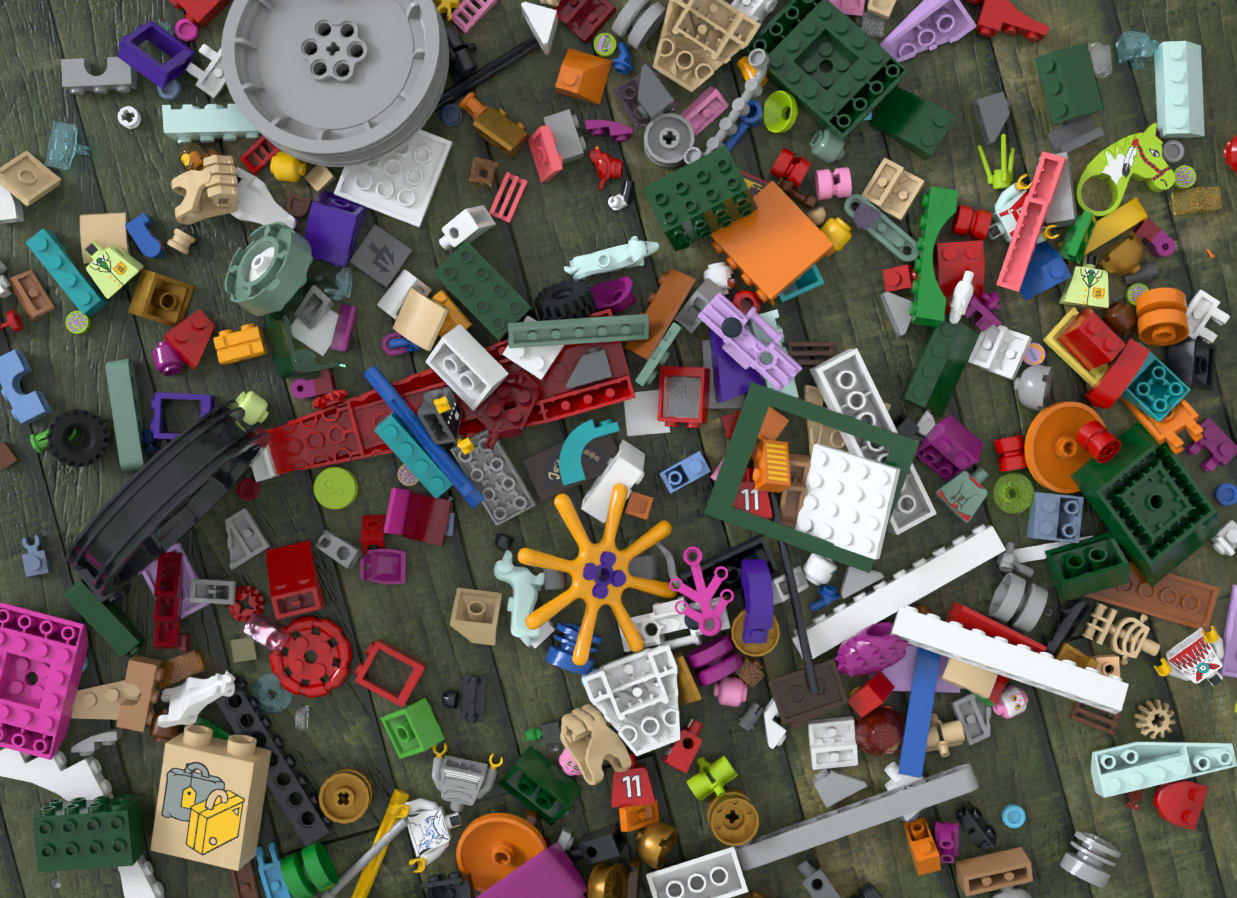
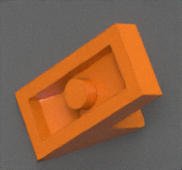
[619,799,659,832]

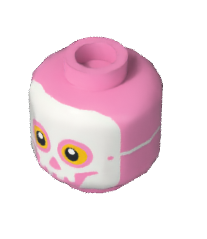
[992,685,1028,719]

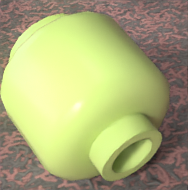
[236,391,269,425]

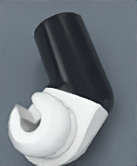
[608,181,635,210]

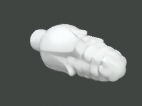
[949,271,974,324]

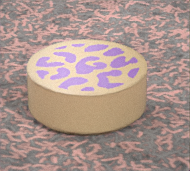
[397,464,419,486]

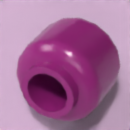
[152,340,186,376]

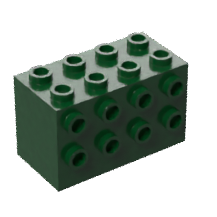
[643,145,758,252]
[33,794,146,872]

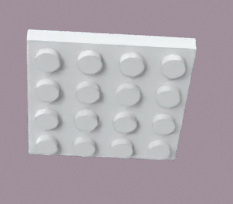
[334,129,453,228]
[795,443,900,560]

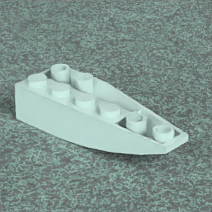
[1090,742,1237,798]

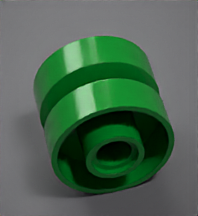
[280,841,339,898]

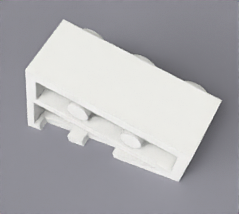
[581,439,645,523]

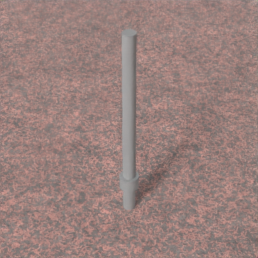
[321,817,409,898]

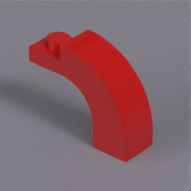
[1084,338,1150,410]

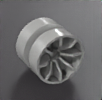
[989,573,1048,633]

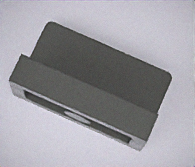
[1046,116,1105,154]

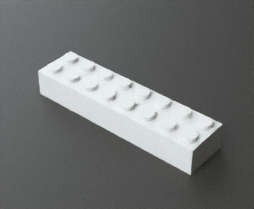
[809,348,937,535]

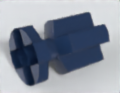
[141,429,158,453]

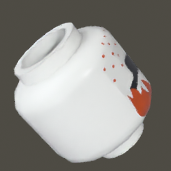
[704,262,735,296]

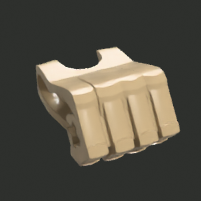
[171,155,239,225]
[560,704,631,785]

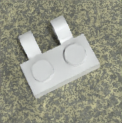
[186,44,226,100]
[1186,290,1230,344]

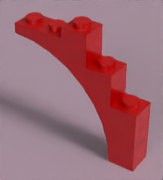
[965,0,1049,42]

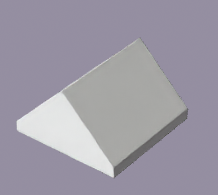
[521,2,558,55]

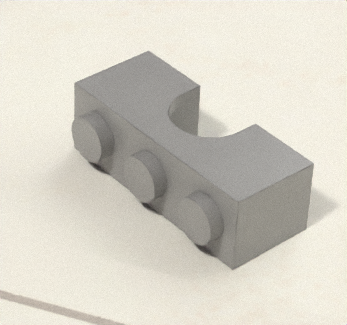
[61,57,138,95]

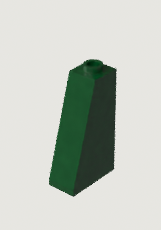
[62,579,146,657]

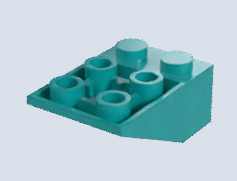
[1121,342,1191,422]

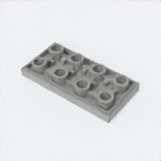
[450,429,536,526]

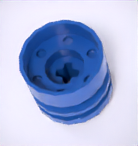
[545,622,603,675]

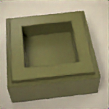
[230,636,258,663]

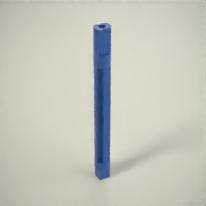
[364,365,485,508]

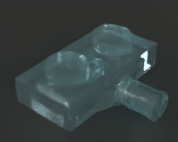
[44,121,90,171]

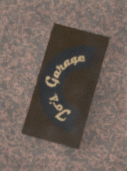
[523,426,618,502]

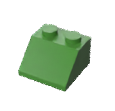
[380,698,445,759]

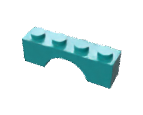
[25,228,109,317]
[374,412,453,499]

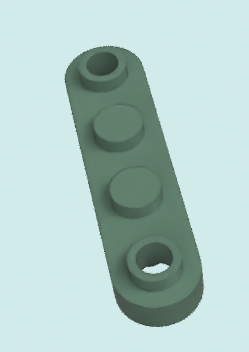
[843,194,920,263]

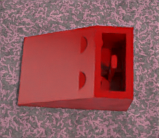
[265,540,326,620]

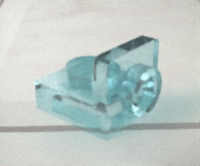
[324,267,354,301]

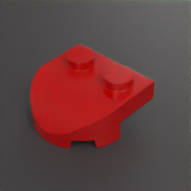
[1154,779,1209,831]

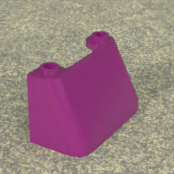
[476,842,588,898]

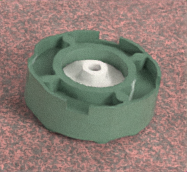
[225,221,313,316]

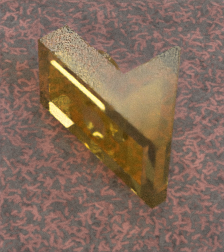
[1171,186,1222,216]

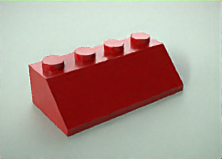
[944,602,1047,654]

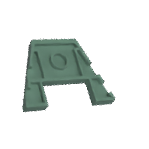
[635,322,683,386]

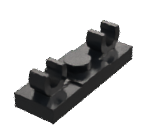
[1042,598,1090,656]

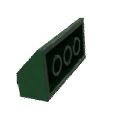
[900,315,979,418]

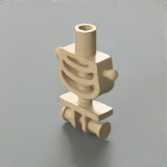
[1082,603,1160,665]

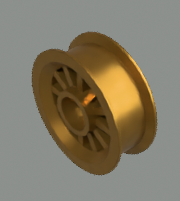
[588,861,629,898]

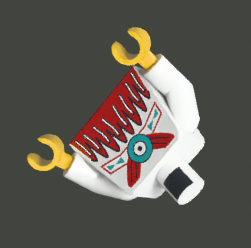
[1154,626,1224,686]

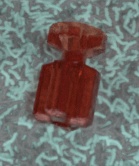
[1126,789,1143,810]

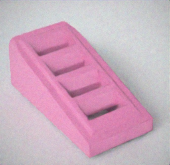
[451,0,497,34]

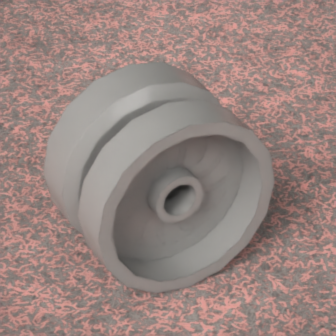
[612,0,667,50]
[643,113,695,169]

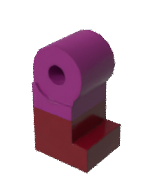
[1127,218,1175,258]
[291,369,337,399]

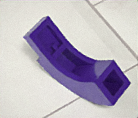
[740,559,773,644]

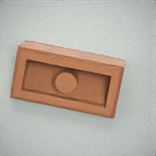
[9,269,55,322]

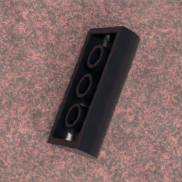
[679,534,781,603]

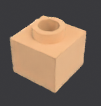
[1091,654,1120,677]

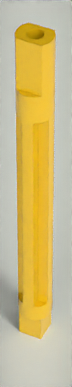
[351,789,409,898]

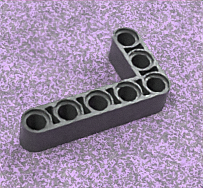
[543,555,658,590]

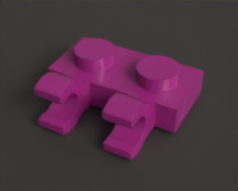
[1184,417,1237,472]

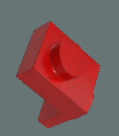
[882,264,917,292]

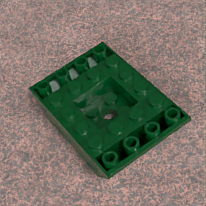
[744,0,909,139]
[1070,422,1219,587]

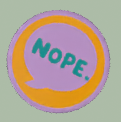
[1023,343,1045,366]

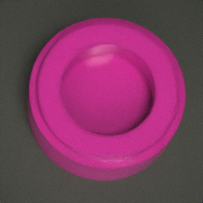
[175,18,200,43]

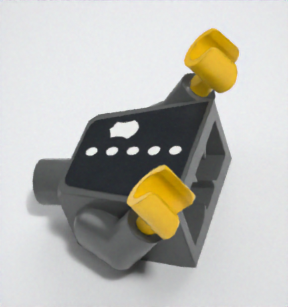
[417,387,475,455]

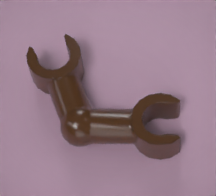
[777,177,817,210]

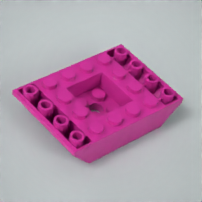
[0,602,89,760]

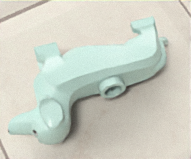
[564,236,659,281]
[494,550,544,646]

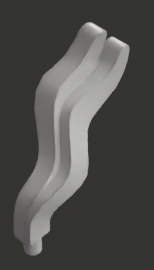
[656,541,681,589]

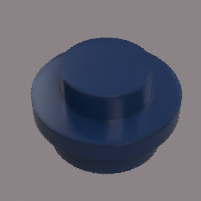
[439,103,462,127]

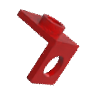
[360,515,386,555]

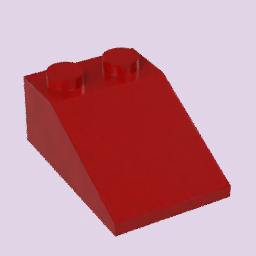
[933,240,985,314]

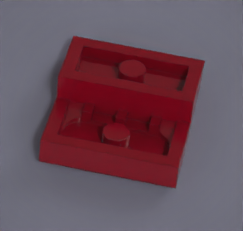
[552,0,617,44]
[402,492,453,546]

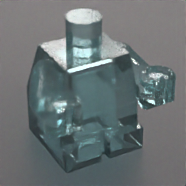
[1116,31,1159,70]

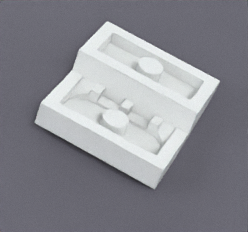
[968,325,1032,381]
[807,716,858,770]

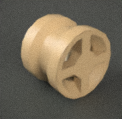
[167,228,196,255]

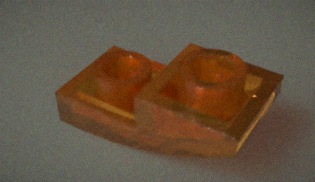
[158,649,205,689]

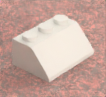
[425,324,509,411]

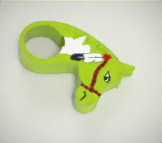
[1074,123,1175,219]

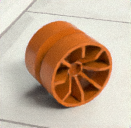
[1135,288,1189,346]

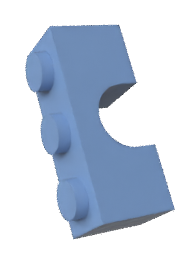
[0,350,52,424]

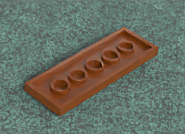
[1085,561,1220,632]

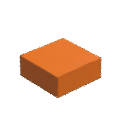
[625,491,653,520]

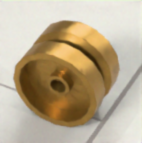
[319,767,374,824]

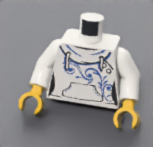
[393,798,462,873]

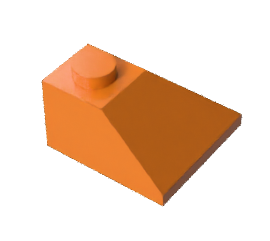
[555,48,612,105]

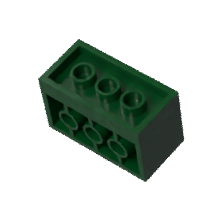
[433,240,534,342]

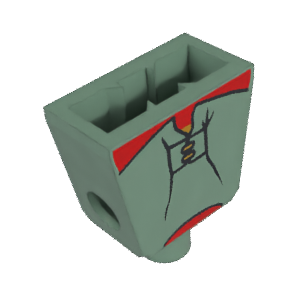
[932,467,989,523]

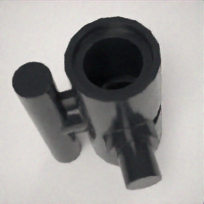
[446,26,478,83]

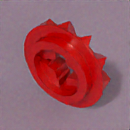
[312,390,348,410]
[227,586,264,623]

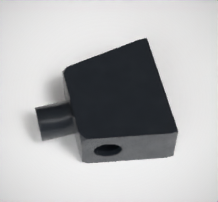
[570,822,626,865]

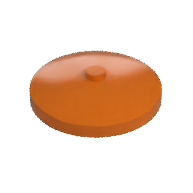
[1024,401,1106,494]
[456,813,547,893]

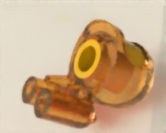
[179,143,220,172]

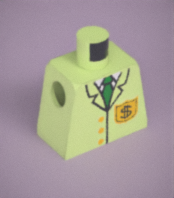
[85,241,144,299]
[1059,255,1109,310]

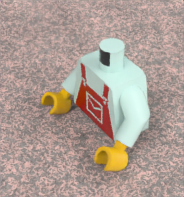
[987,174,1060,244]

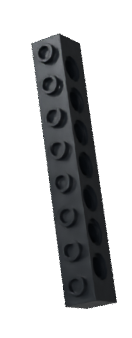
[215,673,333,847]

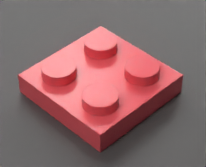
[527,125,563,183]

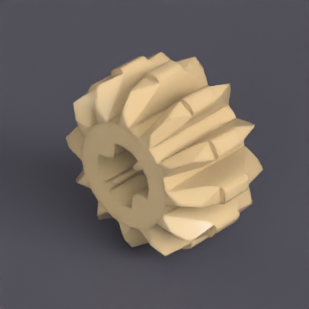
[1134,699,1176,739]

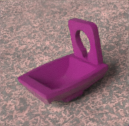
[360,549,406,584]

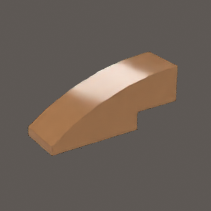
[779,453,810,528]

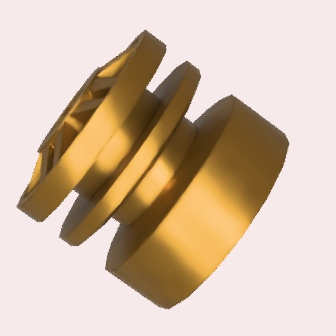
[731,608,780,657]
[706,788,759,846]

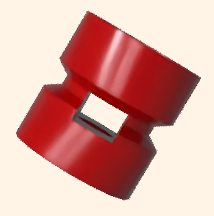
[769,147,812,189]
[951,204,992,240]
[1076,420,1121,463]
[993,435,1028,472]

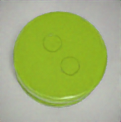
[313,467,358,510]

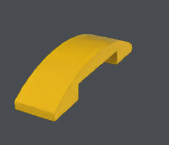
[1057,197,1148,264]

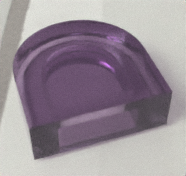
[853,201,881,229]

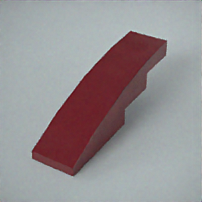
[153,552,183,649]

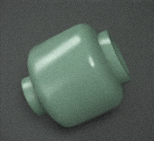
[810,130,845,164]

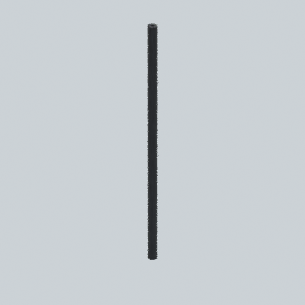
[767,491,820,694]

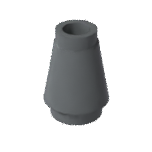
[1123,260,1159,285]

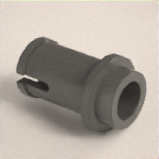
[738,701,765,732]

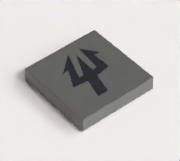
[349,224,413,288]

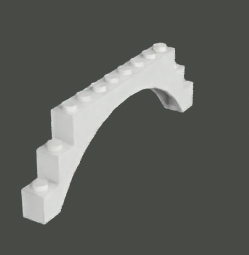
[0,748,165,898]

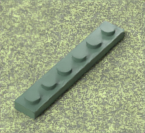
[508,314,649,348]

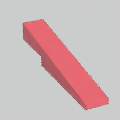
[996,152,1067,292]

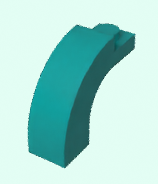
[559,419,620,486]

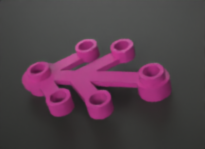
[669,547,734,636]

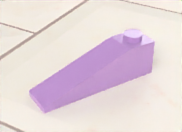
[879,0,976,62]

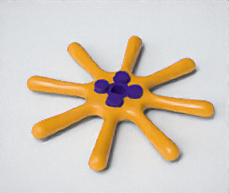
[518,483,679,666]

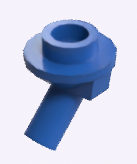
[612,42,633,75]
[389,338,421,352]
[809,585,840,612]

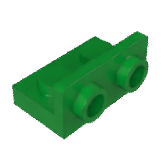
[1059,211,1097,264]

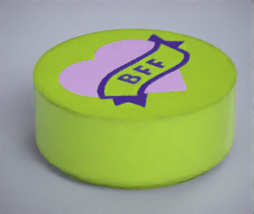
[594,33,616,58]

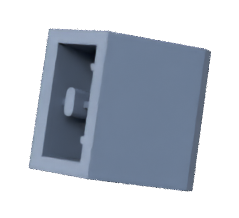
[1026,492,1084,543]

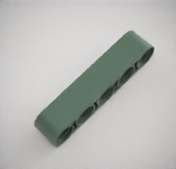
[106,358,148,472]

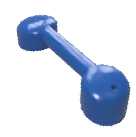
[725,100,763,152]

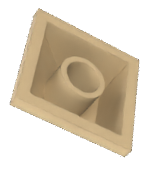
[450,588,502,646]

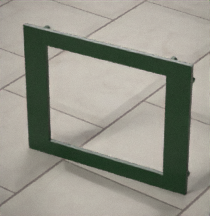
[704,382,920,573]

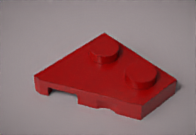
[164,309,215,370]

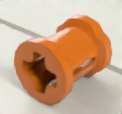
[459,92,488,121]

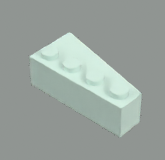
[162,104,262,145]
[747,310,799,408]

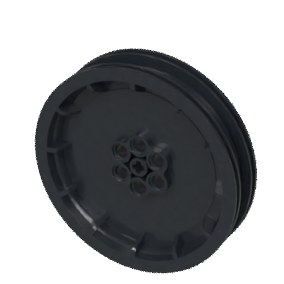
[66,400,271,596]

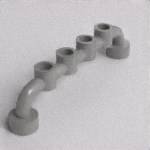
[684,48,769,164]

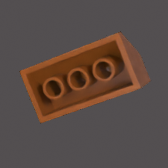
[623,269,696,362]

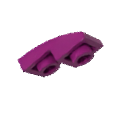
[585,120,633,142]

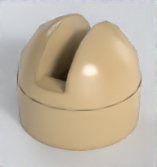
[806,206,826,225]

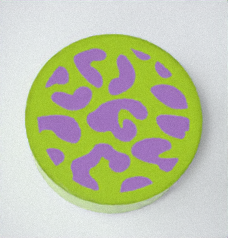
[1173,165,1196,189]
[1125,283,1149,307]
[66,311,91,334]

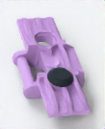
[697,292,802,391]

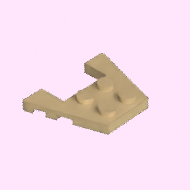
[803,385,891,457]

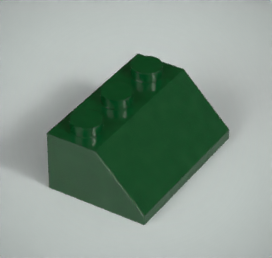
[1034,43,1105,125]
[1045,532,1130,602]
[498,746,583,826]

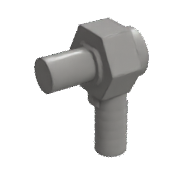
[996,542,1034,577]

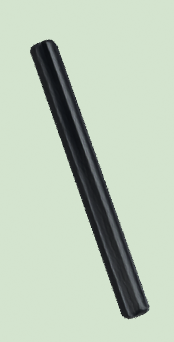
[432,36,540,115]

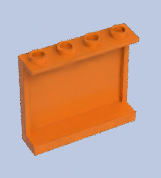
[710,180,835,306]

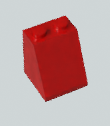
[1057,307,1126,371]

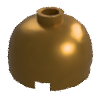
[1097,232,1145,276]
[636,822,678,870]

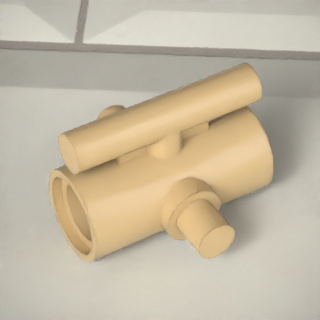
[926,713,965,757]

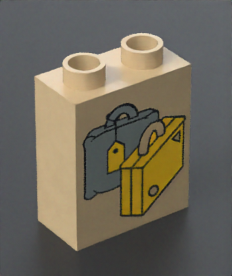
[151,725,271,871]

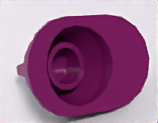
[591,276,636,313]

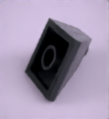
[1166,340,1216,390]

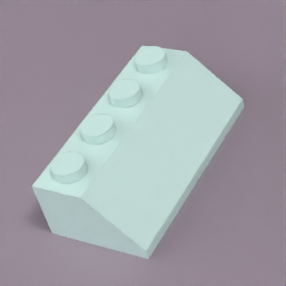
[1154,41,1205,139]

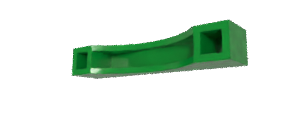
[909,186,958,328]

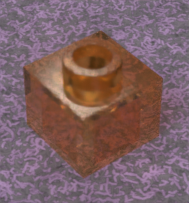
[469,157,497,187]
[735,657,765,688]

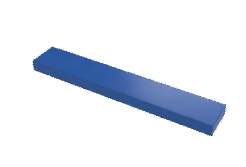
[898,647,940,778]

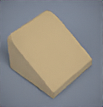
[304,165,337,194]

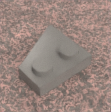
[225,508,271,570]
[949,693,991,745]

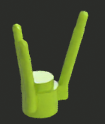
[977,134,1015,189]

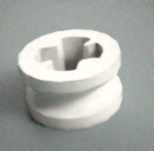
[118,106,141,129]

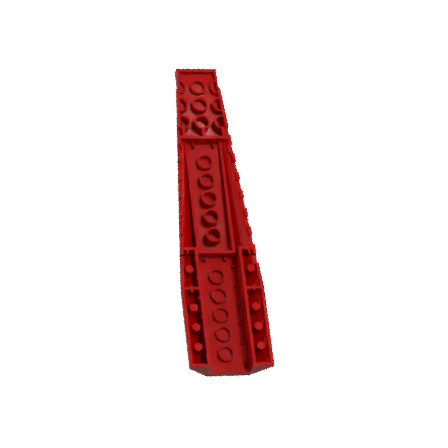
[265,308,636,475]

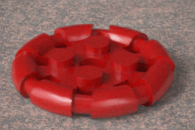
[270,616,352,698]

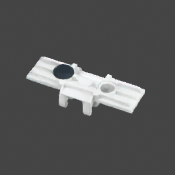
[618,596,731,652]

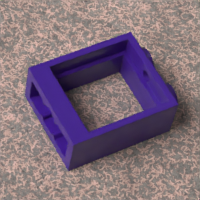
[118,20,195,89]
[150,392,216,439]

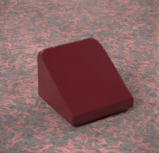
[178,633,191,653]

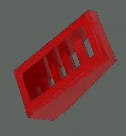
[239,135,281,175]

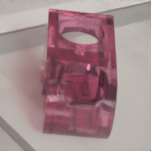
[243,613,289,653]

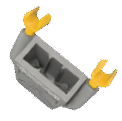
[432,743,503,812]

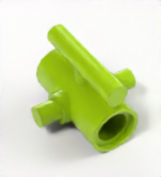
[686,756,739,801]

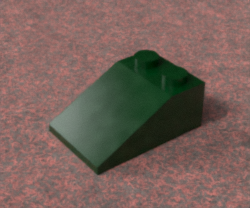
[869,86,956,160]

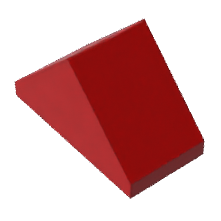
[847,671,895,718]

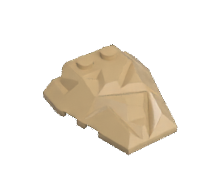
[653,0,761,92]

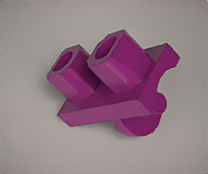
[965,292,1002,332]
[935,821,960,863]

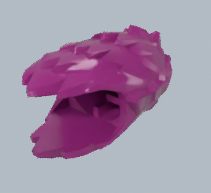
[834,622,908,677]

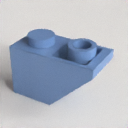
[659,451,711,494]

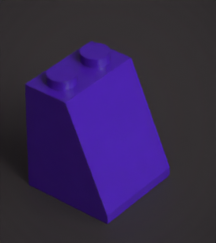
[304,190,367,267]

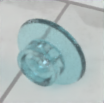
[253,672,294,713]

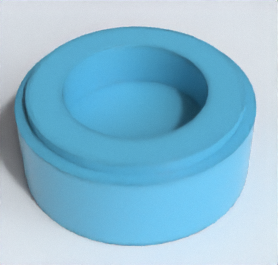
[1001,804,1026,828]

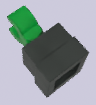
[525,718,562,744]

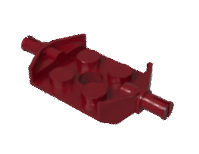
[477,367,541,450]

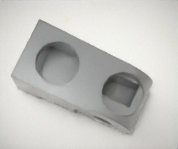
[315,529,363,568]

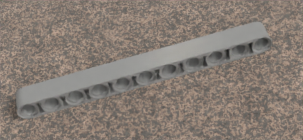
[734,764,979,871]

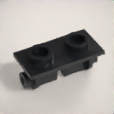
[461,675,487,723]
[955,801,997,850]

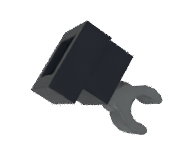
[893,413,924,441]

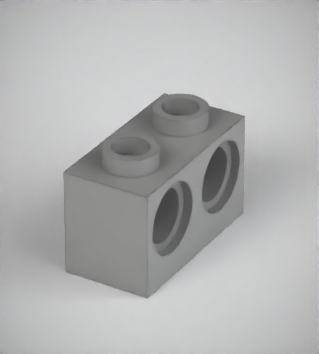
[674,278,726,333]

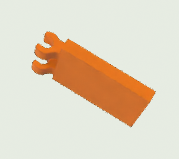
[1119,396,1204,455]

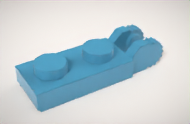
[256,842,293,898]

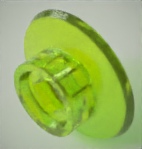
[993,473,1034,514]

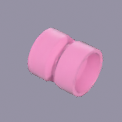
[815,167,852,200]

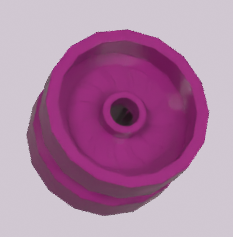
[685,634,744,687]

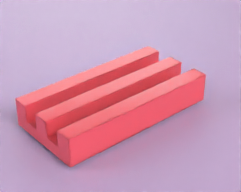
[489,172,528,223]

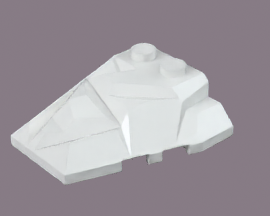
[582,644,680,756]

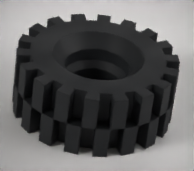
[534,279,596,321]
[46,409,109,467]

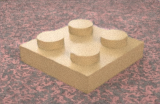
[0,151,61,207]

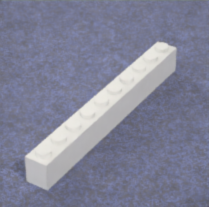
[790,524,1006,659]
[890,606,1129,714]

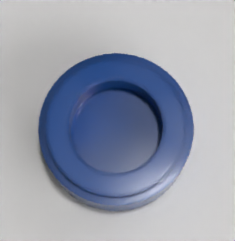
[1213,483,1237,506]

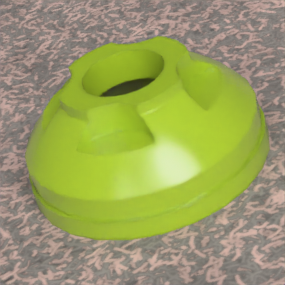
[763,91,799,133]

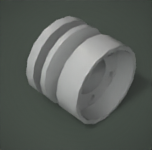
[1060,830,1122,889]

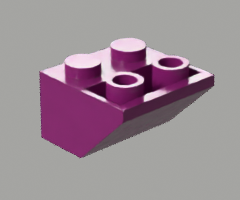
[915,415,983,481]

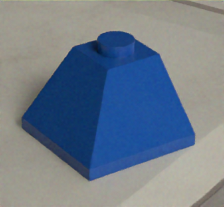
[1020,241,1072,300]

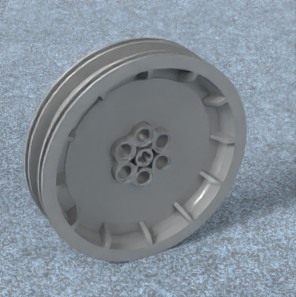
[221,0,449,167]

